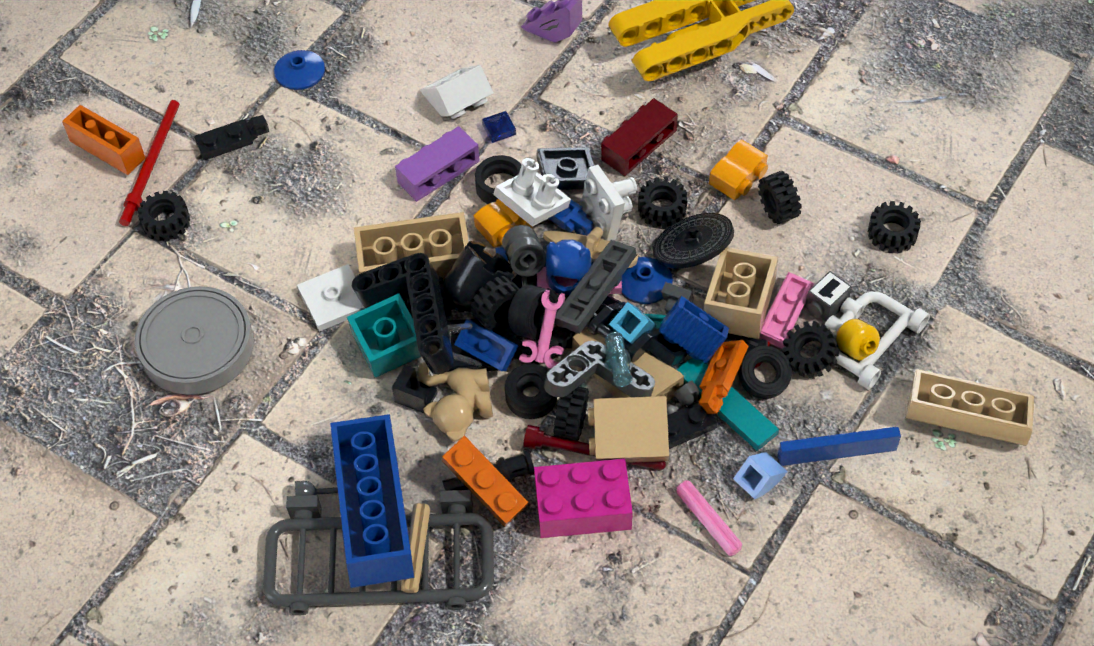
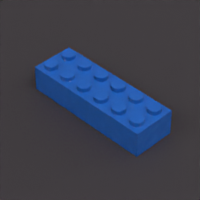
[330,414,414,588]

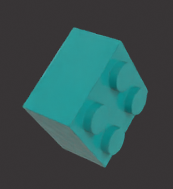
[347,294,421,378]

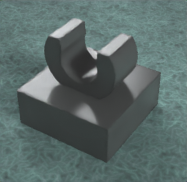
[661,282,694,314]

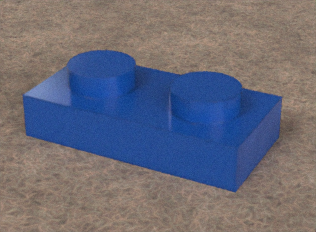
[454,319,518,371]

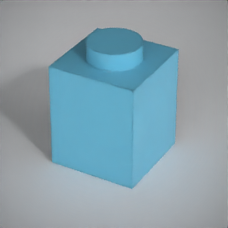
[609,302,657,344]

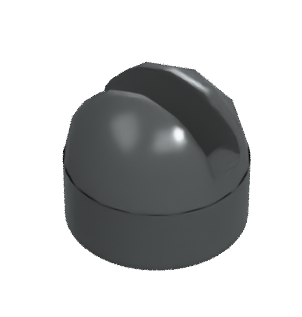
[674,380,700,406]

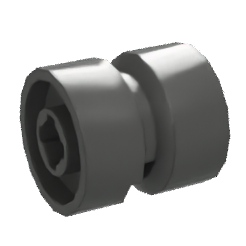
[502,225,546,277]

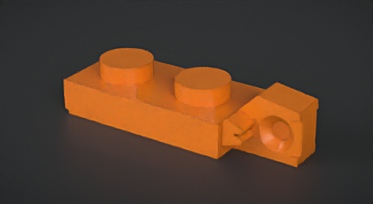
[699,340,748,414]

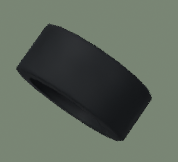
[475,155,522,204]

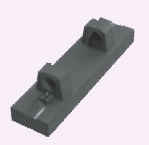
[554,240,637,334]

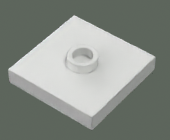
[297,264,365,332]

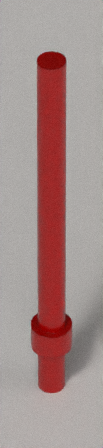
[119,100,180,226]

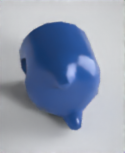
[546,239,591,295]

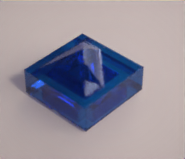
[482,111,516,143]

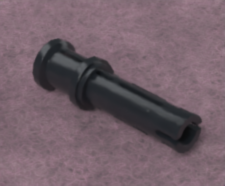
[442,449,534,491]

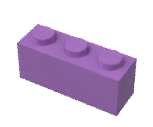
[395,126,480,202]

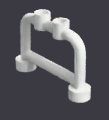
[825,291,930,390]

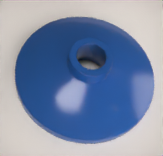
[274,50,325,90]
[622,257,673,304]

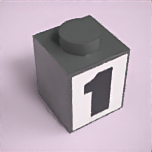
[805,271,852,322]

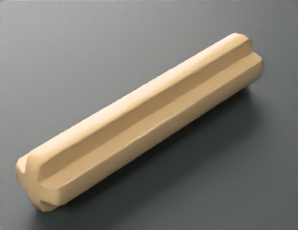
[401,503,430,593]

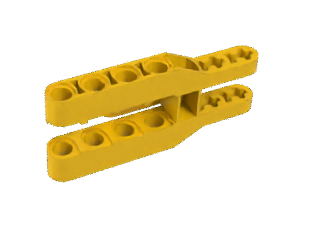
[608,0,794,82]

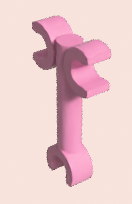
[519,290,565,369]

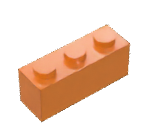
[62,105,146,175]
[442,435,529,527]

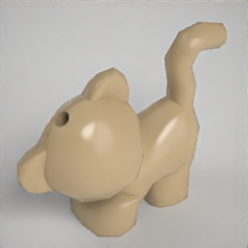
[417,362,493,442]

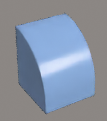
[733,452,788,499]

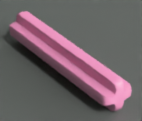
[677,480,742,556]

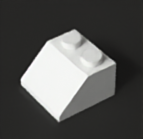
[420,65,493,119]

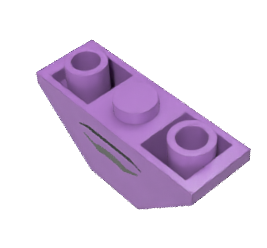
[521,0,582,43]

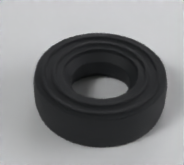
[738,346,792,399]

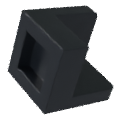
[392,365,438,414]

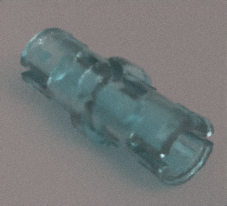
[605,332,633,387]

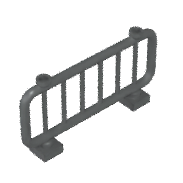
[263,490,494,616]

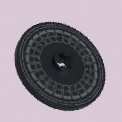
[653,213,734,269]

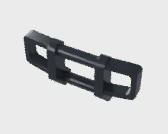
[587,295,687,366]

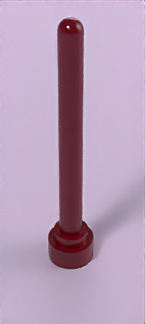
[523,425,666,470]

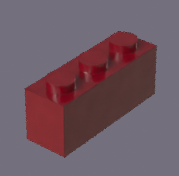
[601,98,678,176]

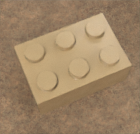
[703,247,778,339]

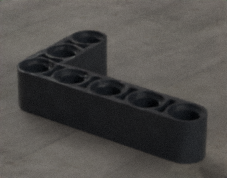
[351,253,454,375]

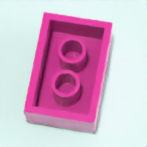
[534,459,633,538]

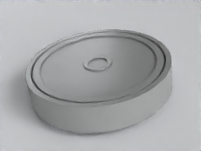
[135,286,254,395]

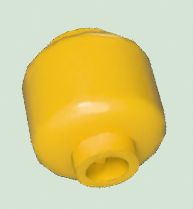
[836,319,880,361]

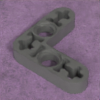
[544,341,655,397]

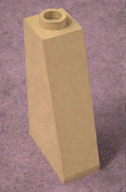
[572,327,684,402]

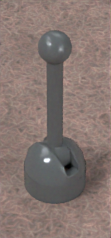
[295,480,338,496]

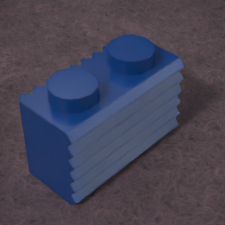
[659,296,729,363]

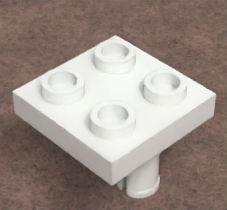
[493,158,571,227]
[580,165,637,241]

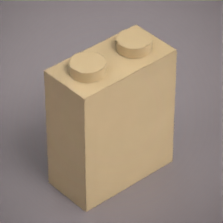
[588,396,669,463]

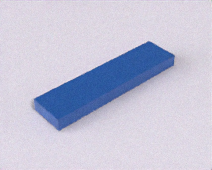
[777,427,901,466]

